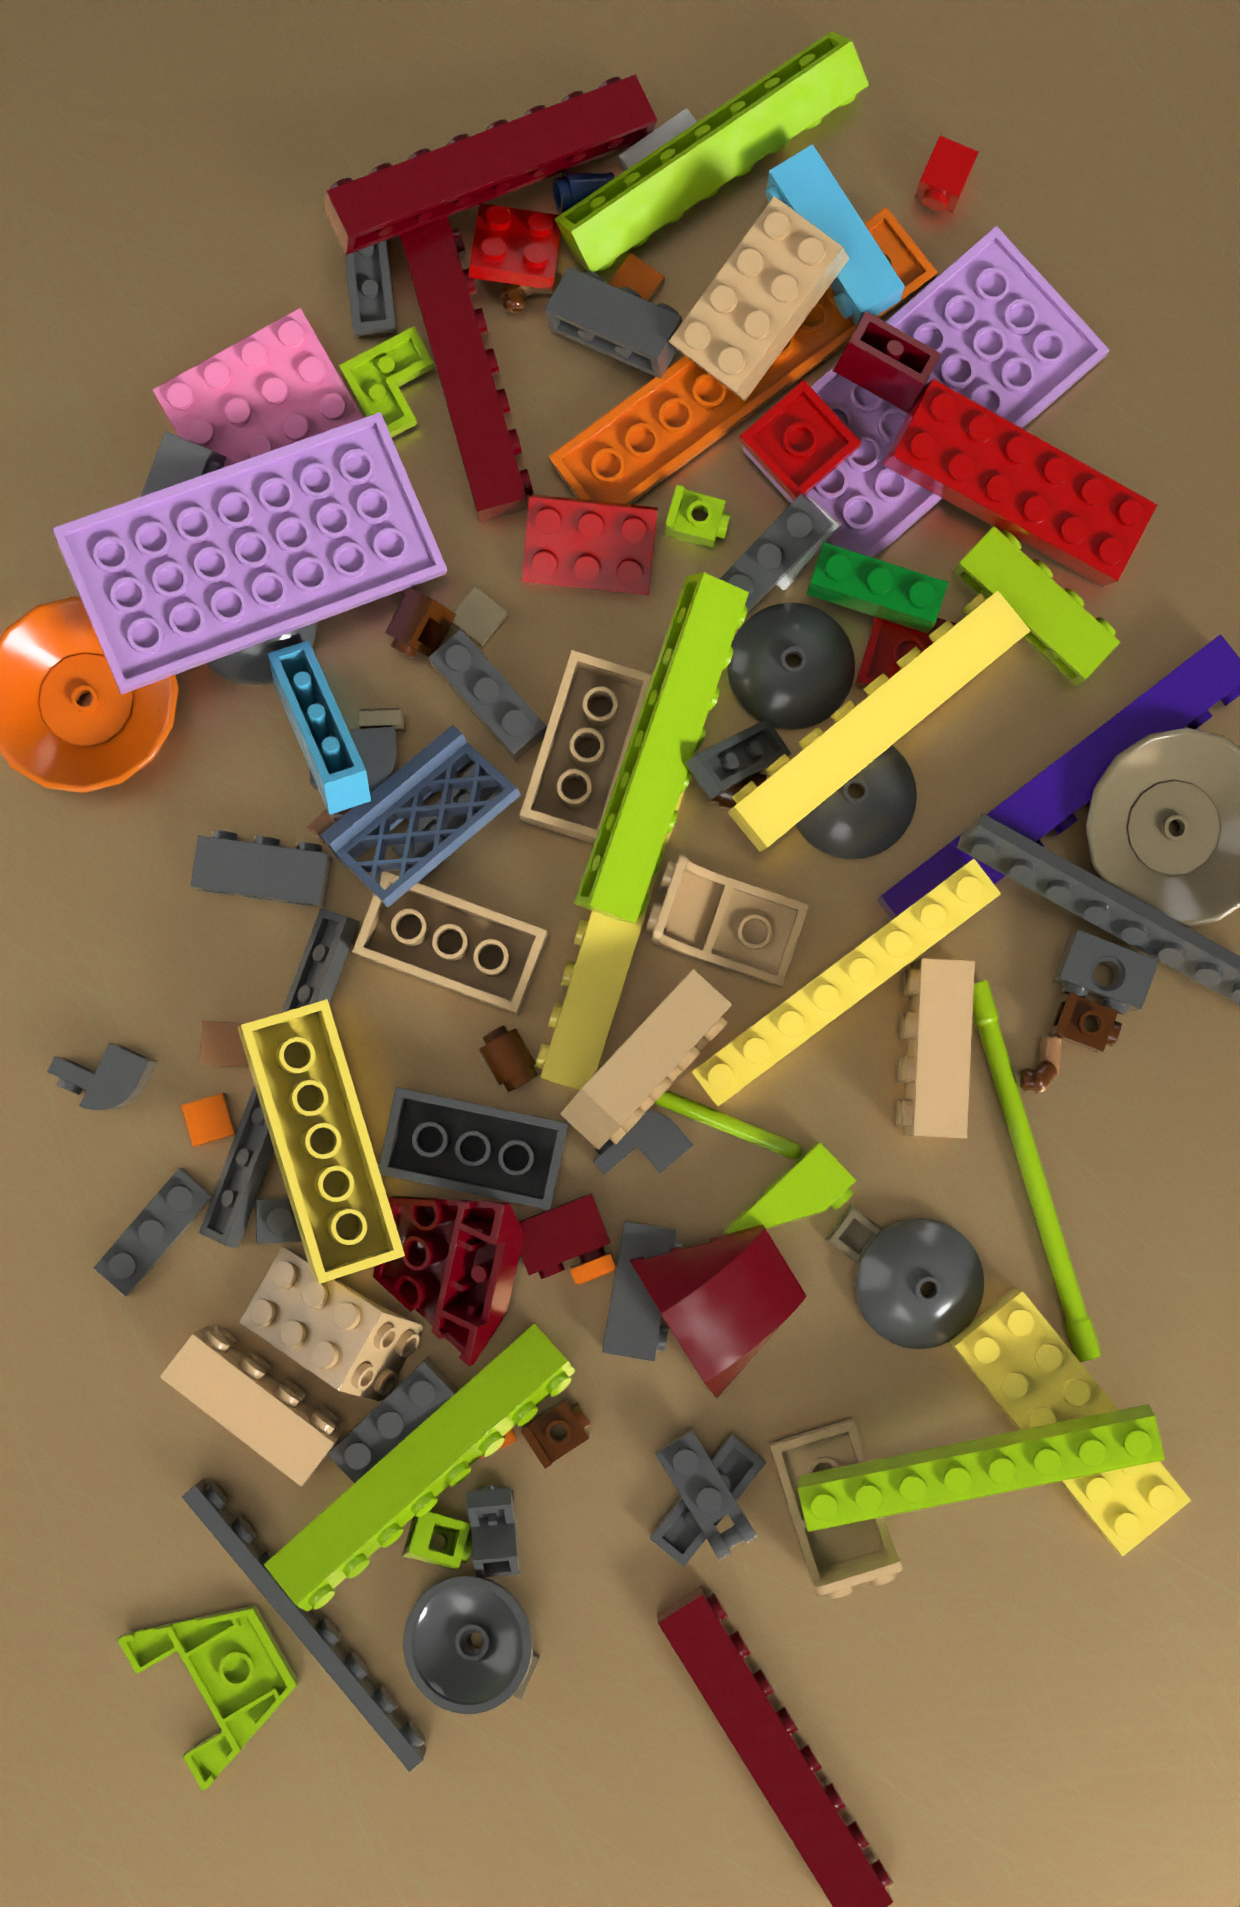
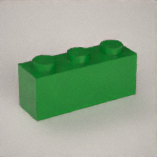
[806,542,948,634]

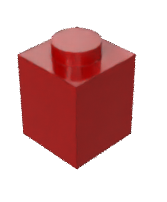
[915,135,979,213]

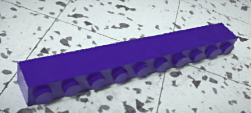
[876,634,1240,920]

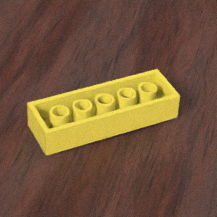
[237,999,405,1284]
[948,1287,1191,1556]

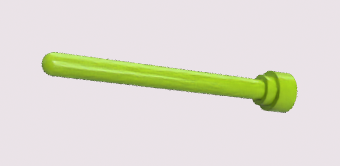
[654,1090,803,1159]

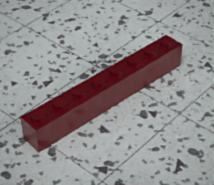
[323,74,657,256]
[399,216,534,522]
[657,1586,894,1907]

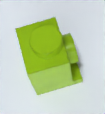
[664,485,731,549]
[402,1512,472,1570]

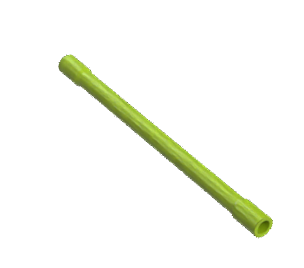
[972,980,1102,1362]

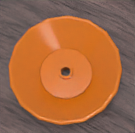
[0,596,179,793]

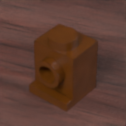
[385,587,457,659]
[1049,992,1122,1053]
[521,1397,592,1469]

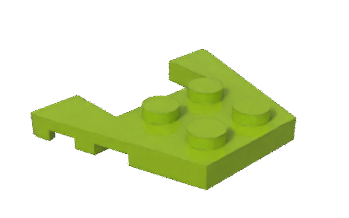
[117,1605,299,1791]

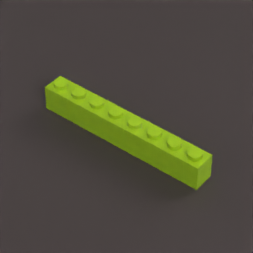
[554,31,869,273]
[574,572,749,923]
[264,1323,575,1612]
[798,1404,1165,1532]

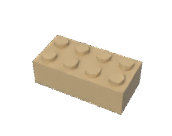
[668,196,849,401]
[520,650,652,844]
[352,871,549,1015]
[896,958,975,1139]
[560,969,732,1150]
[160,1326,345,1487]

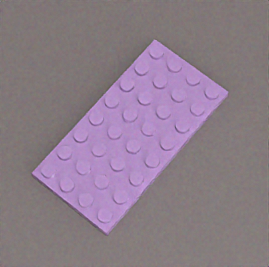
[742,226,1110,558]
[52,412,447,695]

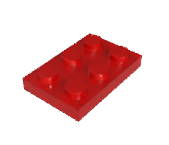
[522,494,658,595]

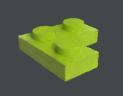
[339,326,435,438]

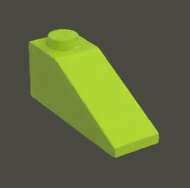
[724,1142,857,1234]

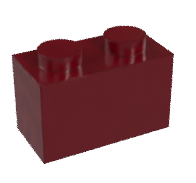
[833,311,941,413]
[519,1193,611,1279]

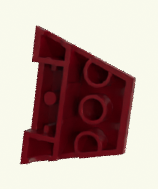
[373,1196,525,1367]
[629,1225,807,1398]

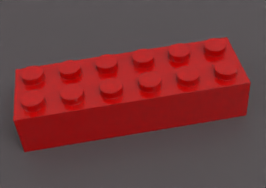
[882,379,1157,587]

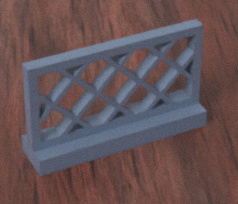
[321,725,521,908]

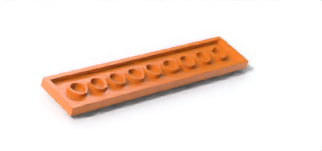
[548,207,938,504]

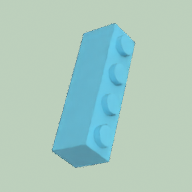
[765,144,905,327]
[268,640,371,815]

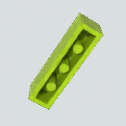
[953,526,1121,687]

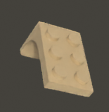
[646,854,809,987]
[239,1246,423,1401]
[769,1418,903,1599]

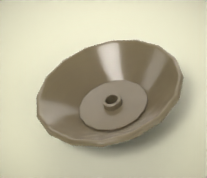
[1085,727,1240,927]

